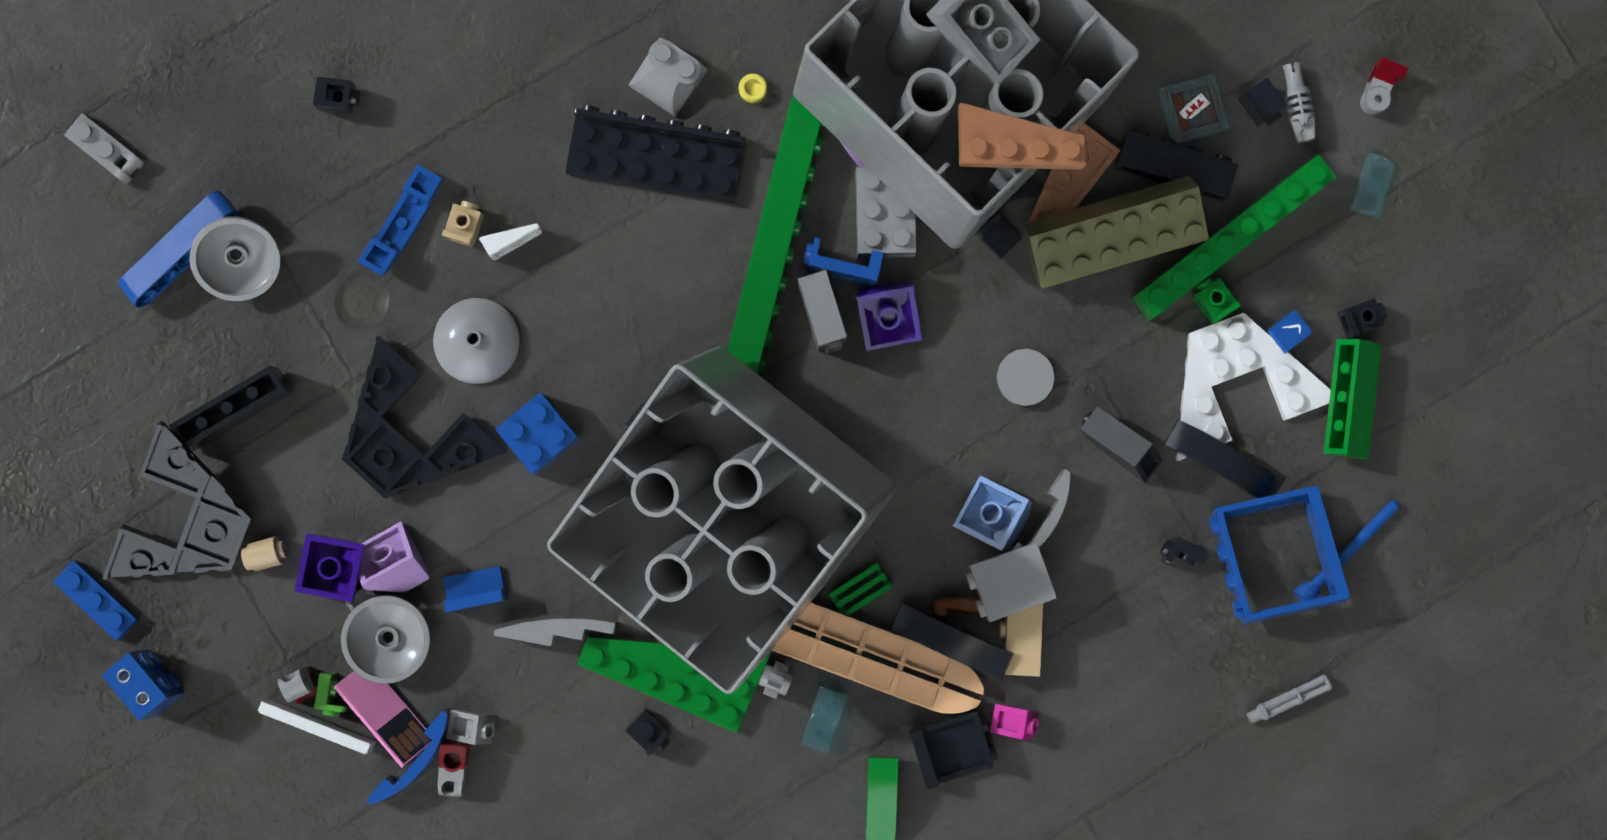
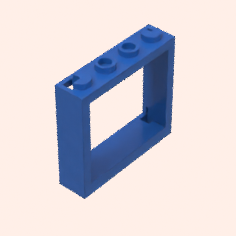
[1209,485,1350,625]

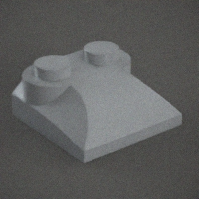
[628,38,707,118]

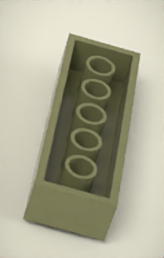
[1022,176,1209,289]

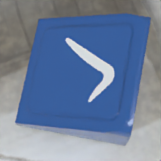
[1267,310,1312,354]

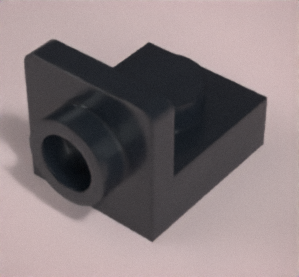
[977,212,1022,260]
[1160,536,1209,566]
[625,709,671,756]

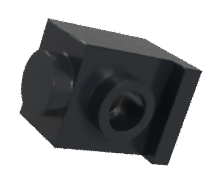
[313,77,360,113]
[1337,298,1387,339]

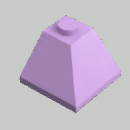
[359,521,430,593]

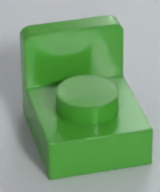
[314,672,350,717]

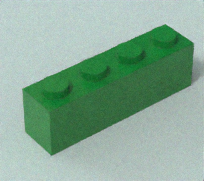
[1323,339,1382,459]

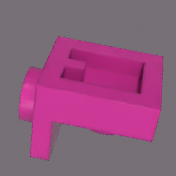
[990,704,1039,740]

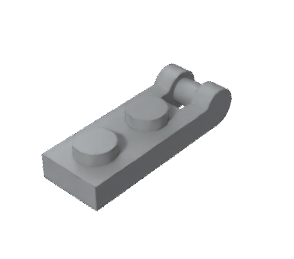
[64,113,145,185]

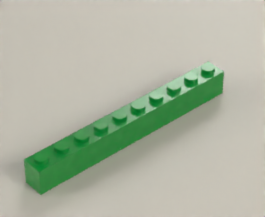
[727,93,825,376]

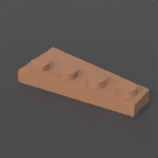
[958,103,1085,170]
[1028,123,1120,223]

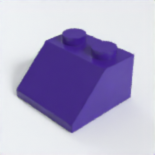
[294,534,365,602]

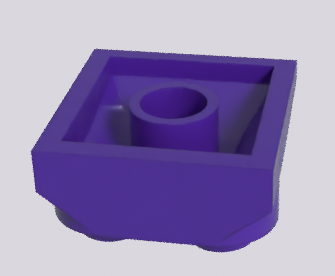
[855,282,922,351]

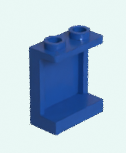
[804,237,884,287]

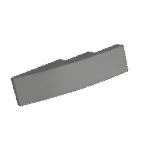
[493,618,618,646]

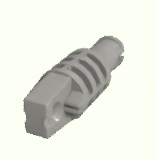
[1283,62,1315,143]

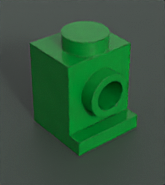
[1192,277,1241,325]

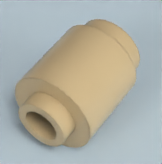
[241,536,288,572]

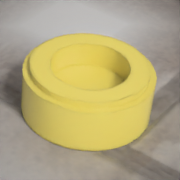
[739,74,767,104]

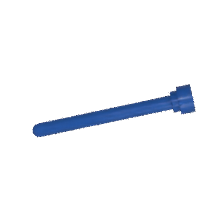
[1293,500,1399,601]

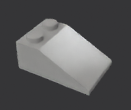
[926,0,1040,84]

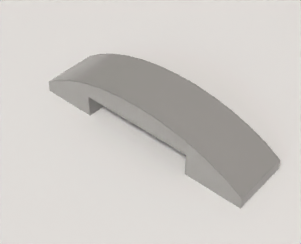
[1009,469,1070,551]

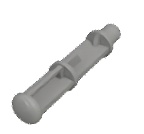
[1246,674,1332,724]

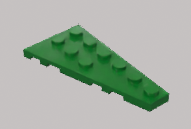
[577,637,771,733]

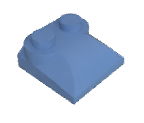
[953,475,1032,553]

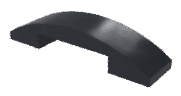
[1163,419,1276,499]

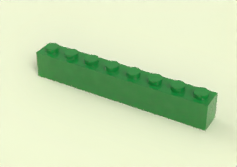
[1132,154,1336,321]

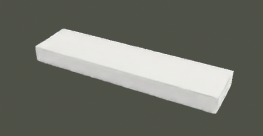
[258,699,376,754]

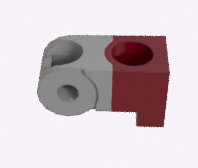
[1360,57,1409,115]
[278,666,318,704]
[438,738,471,797]

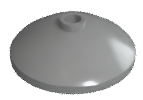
[190,217,280,301]
[433,298,520,384]
[341,595,430,684]

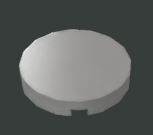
[996,349,1055,406]

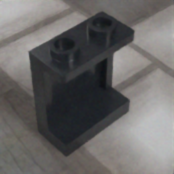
[909,710,998,789]

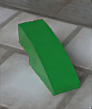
[866,756,898,840]

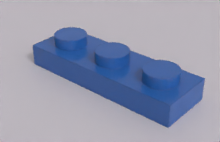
[53,560,139,641]

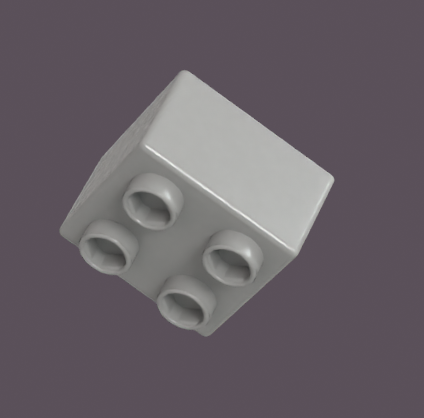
[793,0,1139,249]

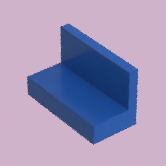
[443,566,507,613]

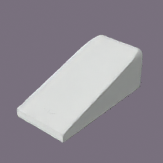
[479,223,543,260]

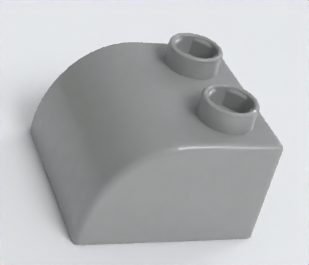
[547,346,896,694]

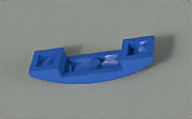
[357,164,443,277]
[366,708,450,804]

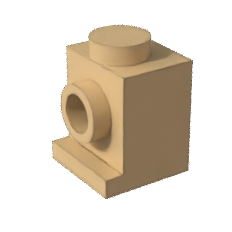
[442,201,484,248]

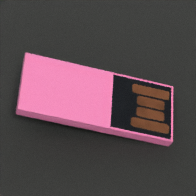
[333,671,432,768]

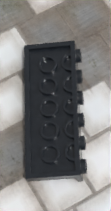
[565,105,746,204]

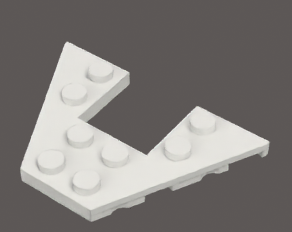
[1175,313,1331,461]

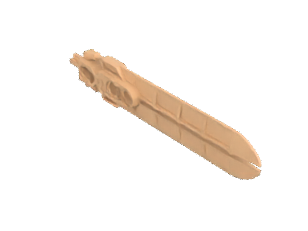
[772,603,984,714]

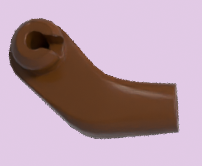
[932,596,980,619]

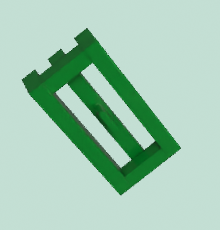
[829,563,893,616]

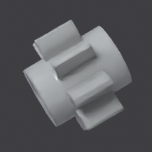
[758,661,793,699]

